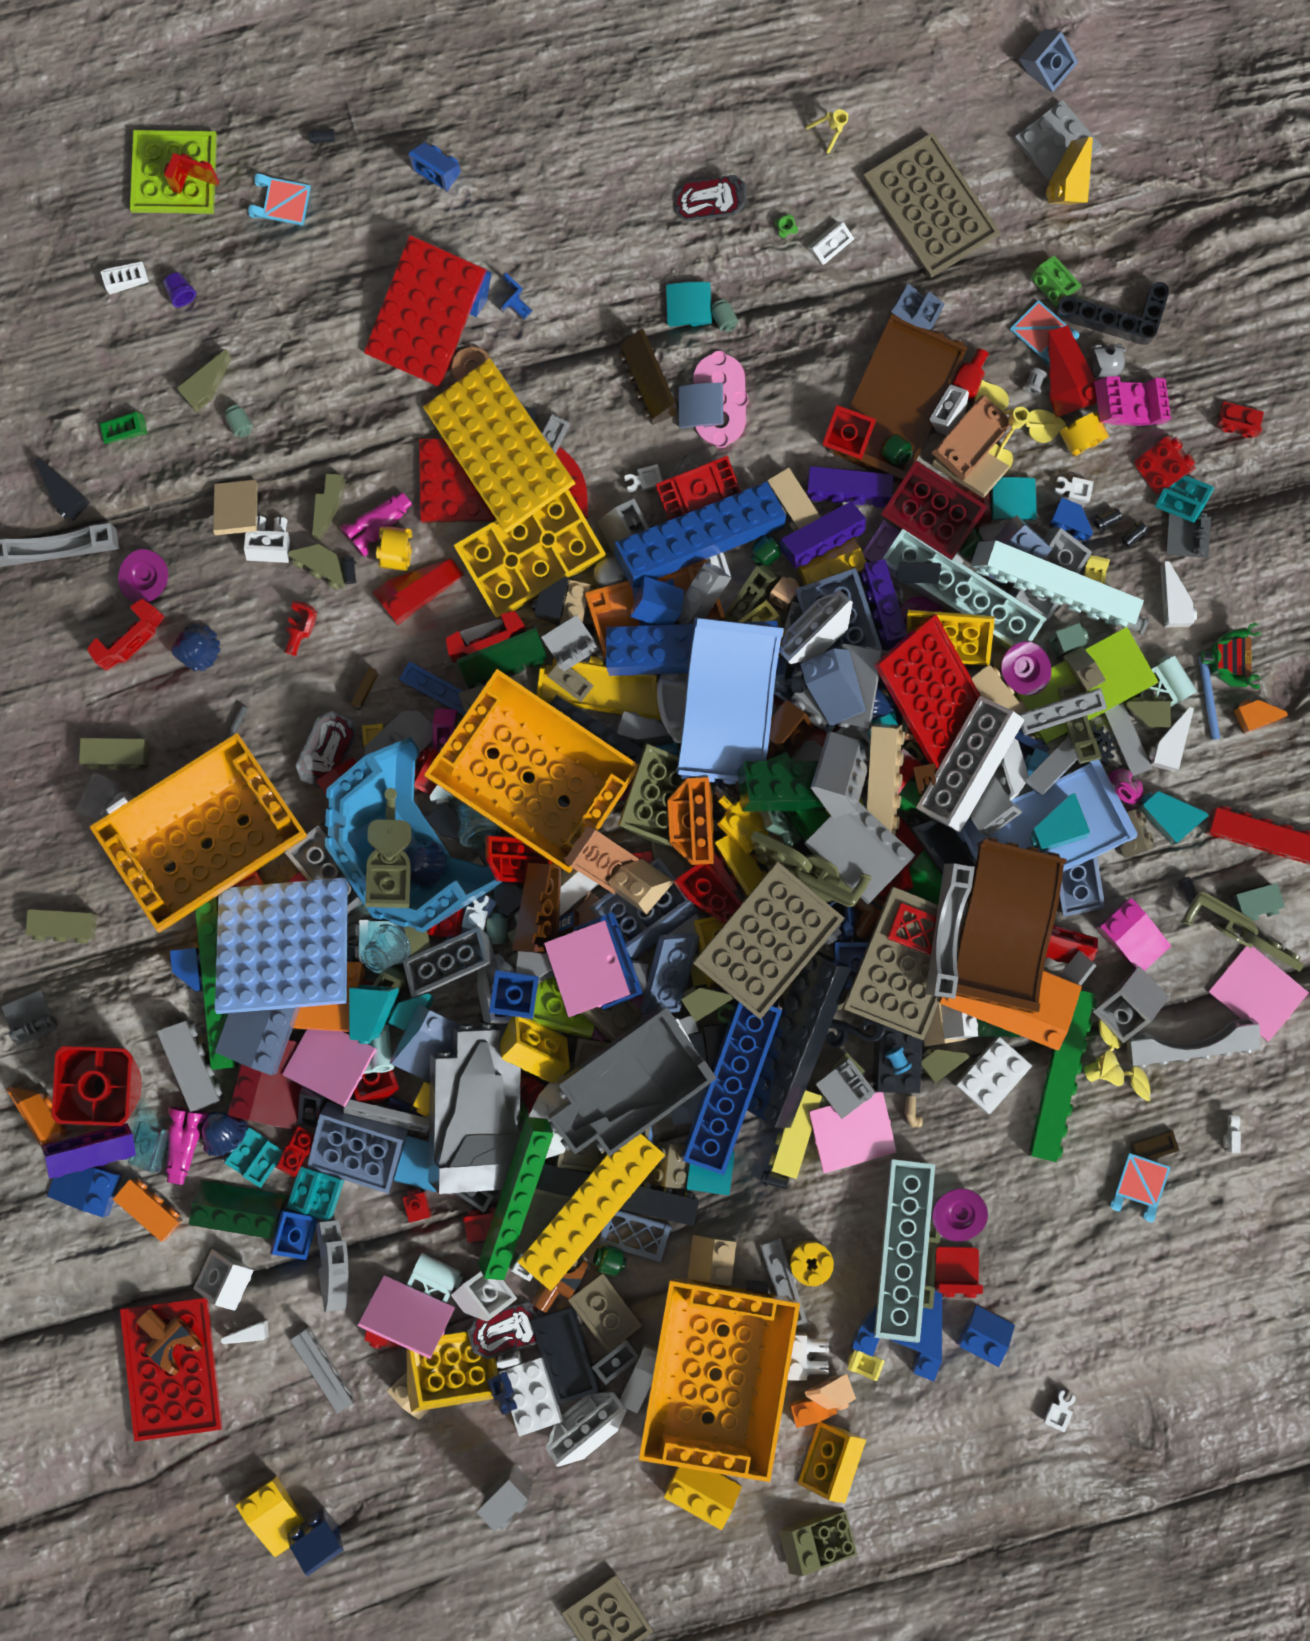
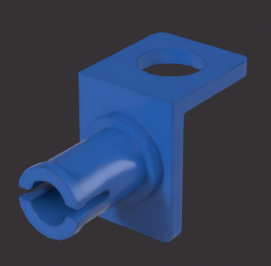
[501,272,533,320]

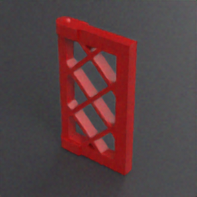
[887,903,961,956]

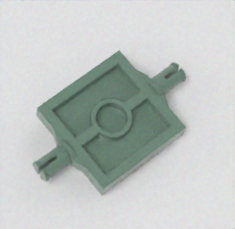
[759,811,801,847]

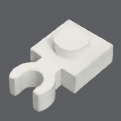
[624,464,662,492]
[1054,477,1094,503]
[462,896,489,930]
[1223,1115,1241,1153]
[1043,1389,1076,1433]

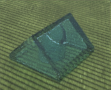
[128,1121,169,1173]

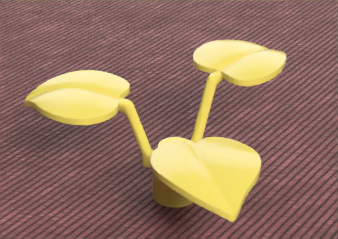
[975,380,1066,468]
[1084,1018,1150,1101]

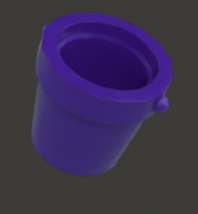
[163,272,196,307]

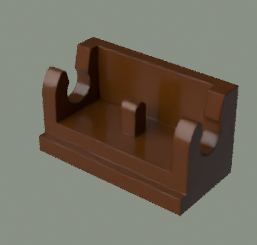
[913,763,936,796]

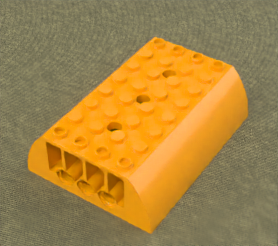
[424,669,638,873]
[90,733,307,933]
[639,1278,800,1482]

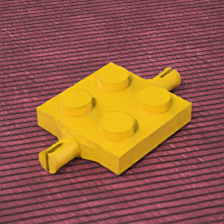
[717,795,769,855]

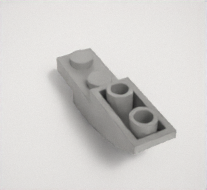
[316,1220,348,1312]

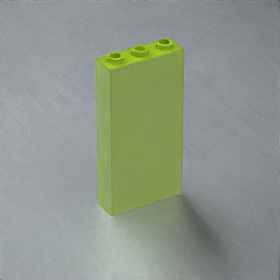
[1014,627,1158,744]

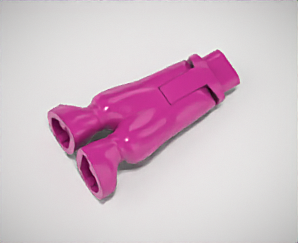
[340,492,412,557]
[1108,769,1144,804]
[165,1107,209,1185]

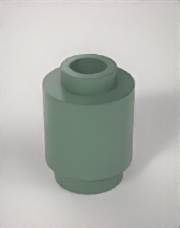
[711,299,738,332]
[224,405,253,438]
[486,914,508,944]

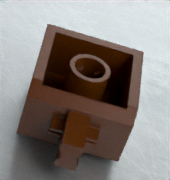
[766,700,815,761]

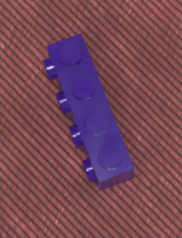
[806,466,893,508]
[781,501,866,568]
[860,559,908,650]
[41,1123,136,1179]

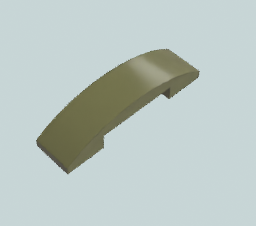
[1058,683,1101,764]
[923,1220,940,1309]

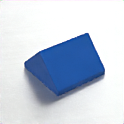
[630,576,684,625]
[270,1209,318,1260]

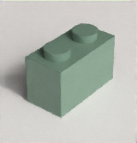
[1049,623,1088,659]
[1231,883,1285,921]

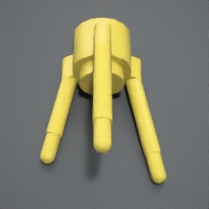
[805,109,849,153]

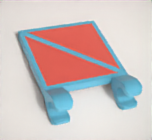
[248,173,311,226]
[1010,300,1079,367]
[1110,1153,1171,1222]

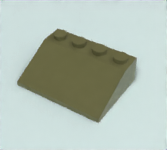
[618,744,698,847]

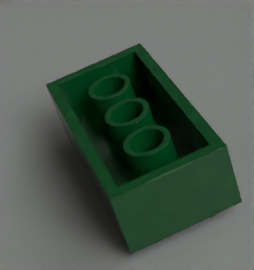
[737,761,826,812]

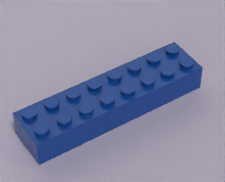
[614,482,786,589]
[606,621,779,676]
[681,1000,782,1175]

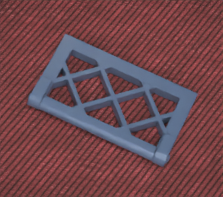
[599,1210,671,1262]

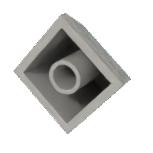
[1093,966,1169,1043]

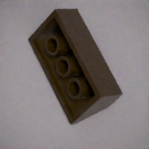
[618,328,676,425]

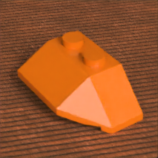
[668,777,714,865]
[6,1087,67,1147]

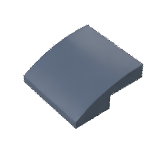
[891,284,945,330]
[679,383,723,429]

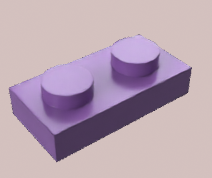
[862,521,901,562]

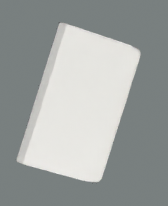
[807,221,854,265]

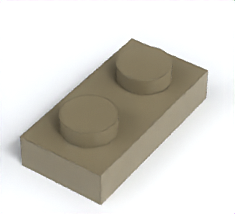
[547,664,594,702]

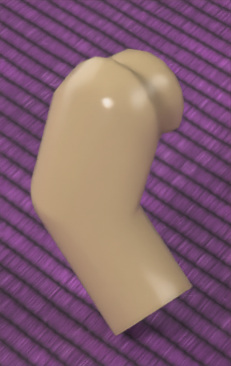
[905,1096,923,1128]

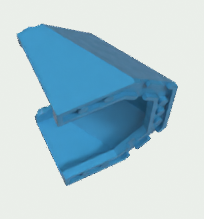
[325,737,501,933]

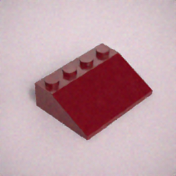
[881,460,989,560]
[228,1040,303,1130]

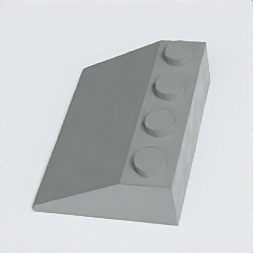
[805,802,915,904]

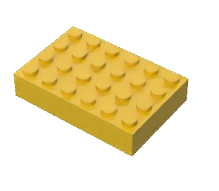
[454,490,607,619]

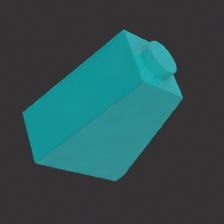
[1138,791,1209,845]
[1030,793,1090,853]
[349,985,399,1044]

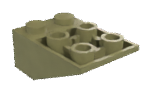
[779,1511,857,1576]

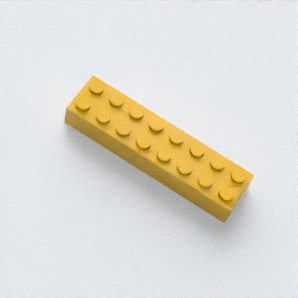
[517,1134,665,1291]

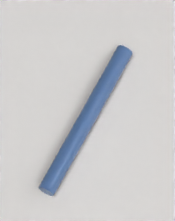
[1198,657,1220,740]

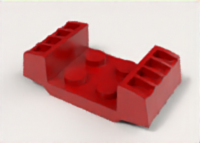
[655,455,741,521]
[87,599,165,671]
[446,611,526,663]

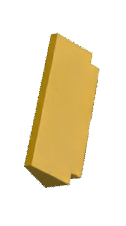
[536,656,661,721]

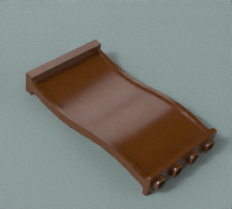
[829,314,968,484]
[956,837,1067,1014]

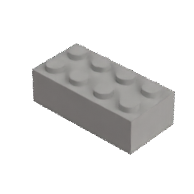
[285,825,363,916]
[476,1464,533,1532]

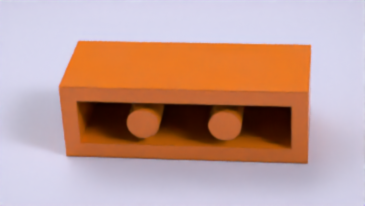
[112,1178,183,1242]

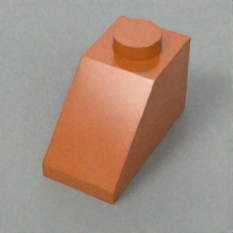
[1234,699,1288,734]
[789,1398,837,1428]

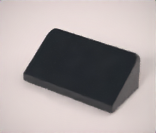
[896,562,941,583]

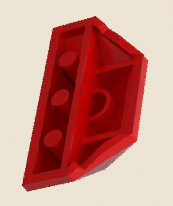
[486,836,552,883]

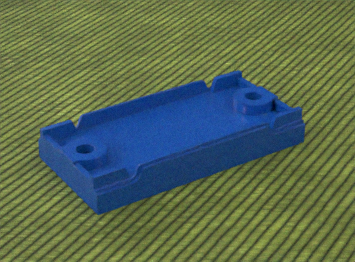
[573,913,644,1010]

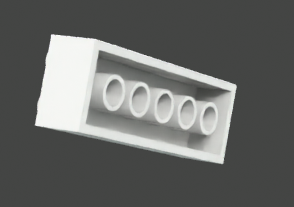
[916,696,1024,832]

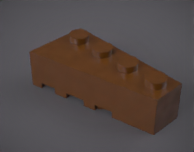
[512,863,561,952]

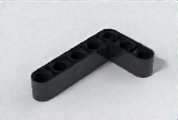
[1055,282,1169,345]

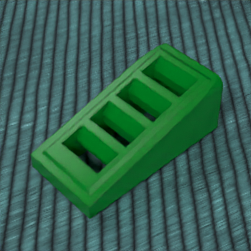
[99,412,148,444]

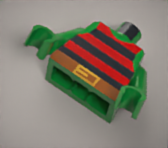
[1201,623,1261,689]

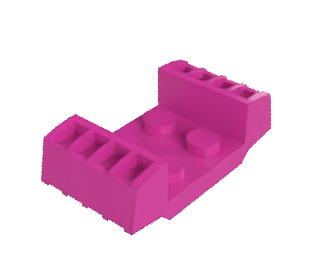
[1094,376,1171,426]

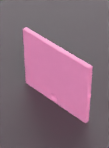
[544,920,630,1017]
[1208,946,1309,1042]
[282,1029,377,1107]
[809,1091,896,1173]
[358,1275,455,1359]

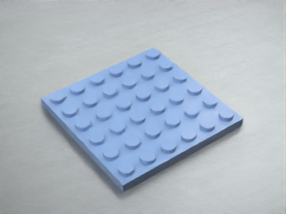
[215,878,347,1014]

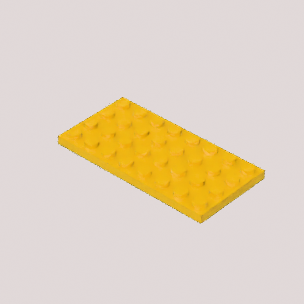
[423,358,576,533]

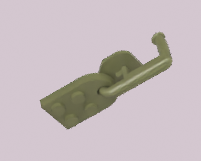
[365,788,411,908]
[751,831,872,907]
[1181,892,1305,972]

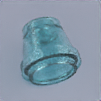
[457,803,501,849]
[361,924,411,973]

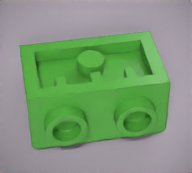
[1030,255,1082,307]

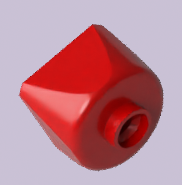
[51,1046,142,1126]

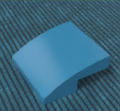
[394,1136,436,1193]

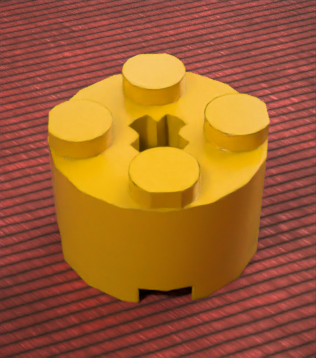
[1059,411,1109,457]
[376,526,412,571]
[789,1241,834,1287]

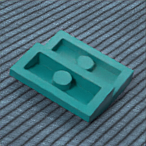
[666,282,712,327]
[1155,475,1214,523]
[991,477,1037,521]
[224,1126,283,1188]
[686,1151,735,1195]
[287,1166,344,1221]

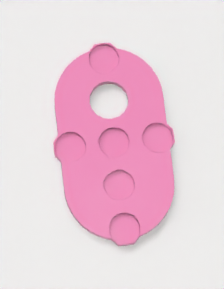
[693,351,748,448]

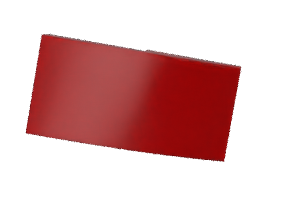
[275,1127,315,1177]

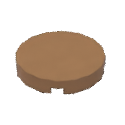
[451,346,490,381]

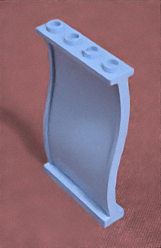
[676,617,784,784]
[956,760,1138,871]

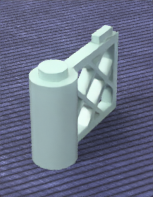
[1127,654,1197,724]
[348,1025,394,1074]
[407,1253,463,1303]

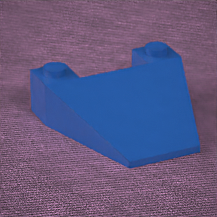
[850,1285,942,1382]

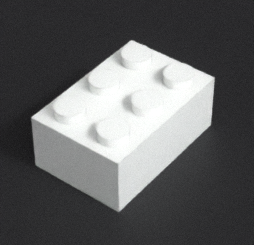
[954,1037,1032,1115]
[499,1358,563,1437]

